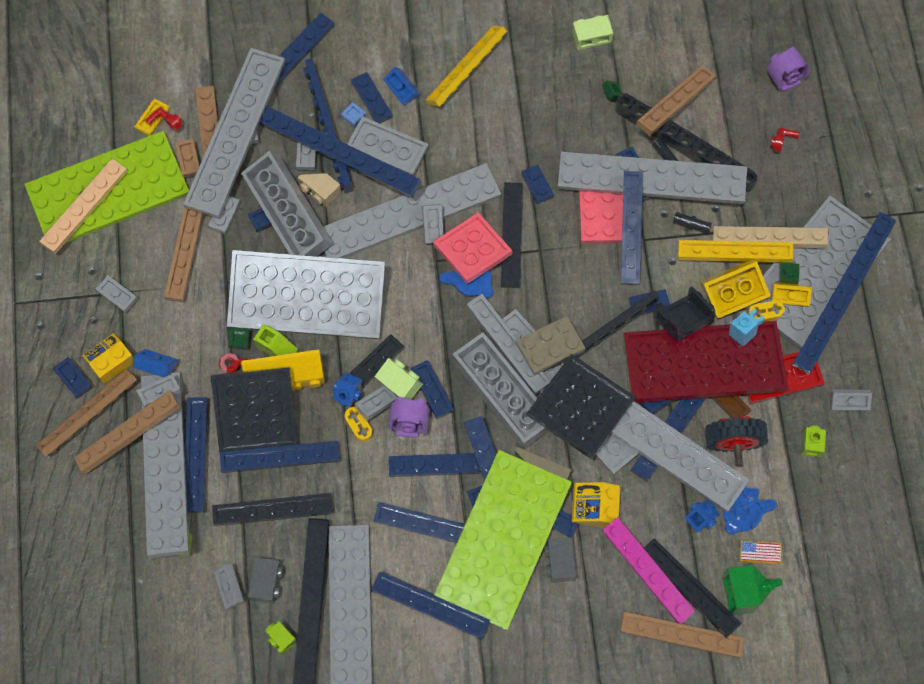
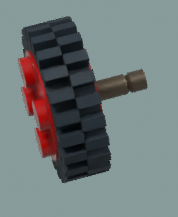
[705,416,768,467]

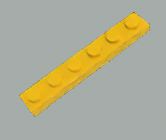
[426,26,507,106]
[678,240,793,263]

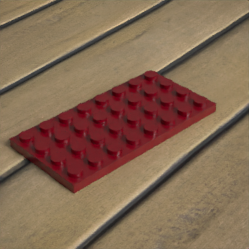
[623,321,789,403]

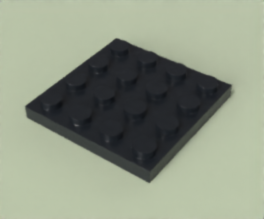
[526,354,636,460]
[211,366,298,453]

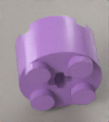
[767,47,810,90]
[388,397,430,438]

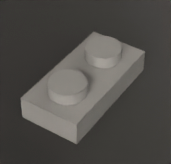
[296,142,316,170]
[208,196,240,235]
[422,204,443,244]
[96,276,138,313]
[136,374,181,407]
[355,385,397,421]
[830,389,872,410]
[214,564,244,610]

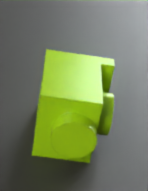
[265,622,297,656]

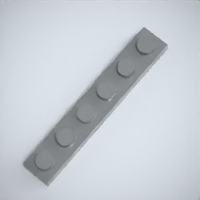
[466,294,550,395]

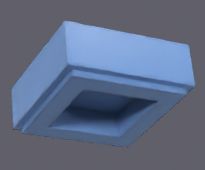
[341,102,367,128]

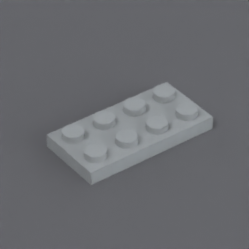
[348,116,428,176]

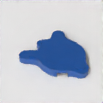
[440,270,493,299]
[722,486,777,535]

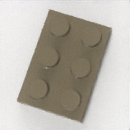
[516,316,585,375]

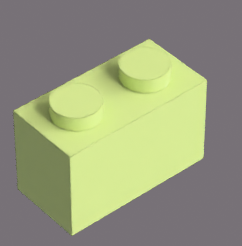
[572,15,613,50]
[375,358,423,400]

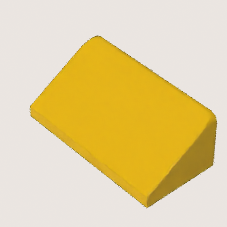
[771,282,812,306]

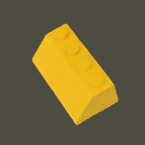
[241,349,325,391]

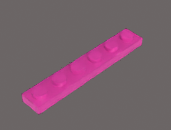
[601,517,695,624]

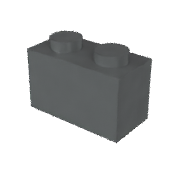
[544,537,576,583]
[248,557,283,604]

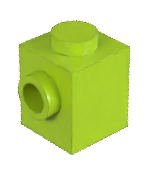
[801,426,826,458]

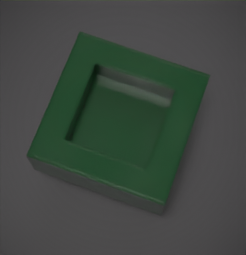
[602,80,623,100]
[779,262,800,284]
[228,327,250,349]

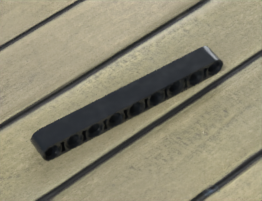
[615,93,757,192]
[293,518,329,684]

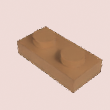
[175,139,200,178]

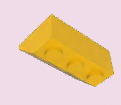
[700,259,771,318]

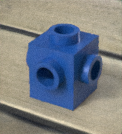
[332,372,363,407]
[685,500,720,533]

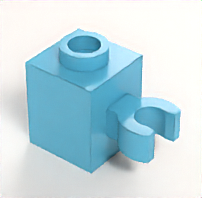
[729,310,764,346]

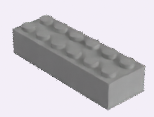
[241,151,333,257]
[452,332,549,449]

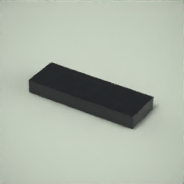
[350,334,405,387]

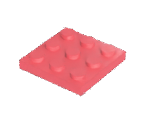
[579,191,623,244]
[433,212,512,284]

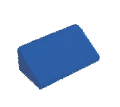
[383,67,421,106]
[134,349,178,378]

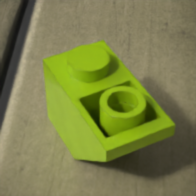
[253,324,298,356]

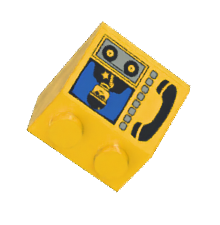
[82,333,134,385]
[572,482,620,528]

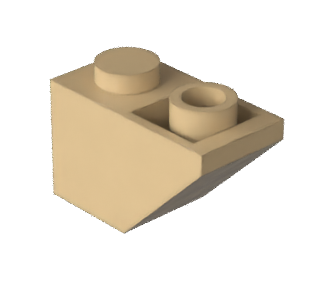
[298,173,341,208]

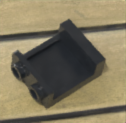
[654,287,715,342]

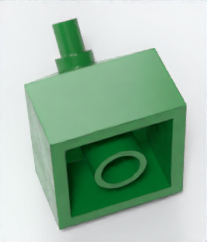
[722,565,783,616]

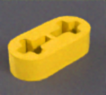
[748,301,785,322]
[345,407,372,442]

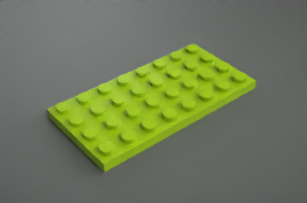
[24,131,189,243]
[434,450,572,630]

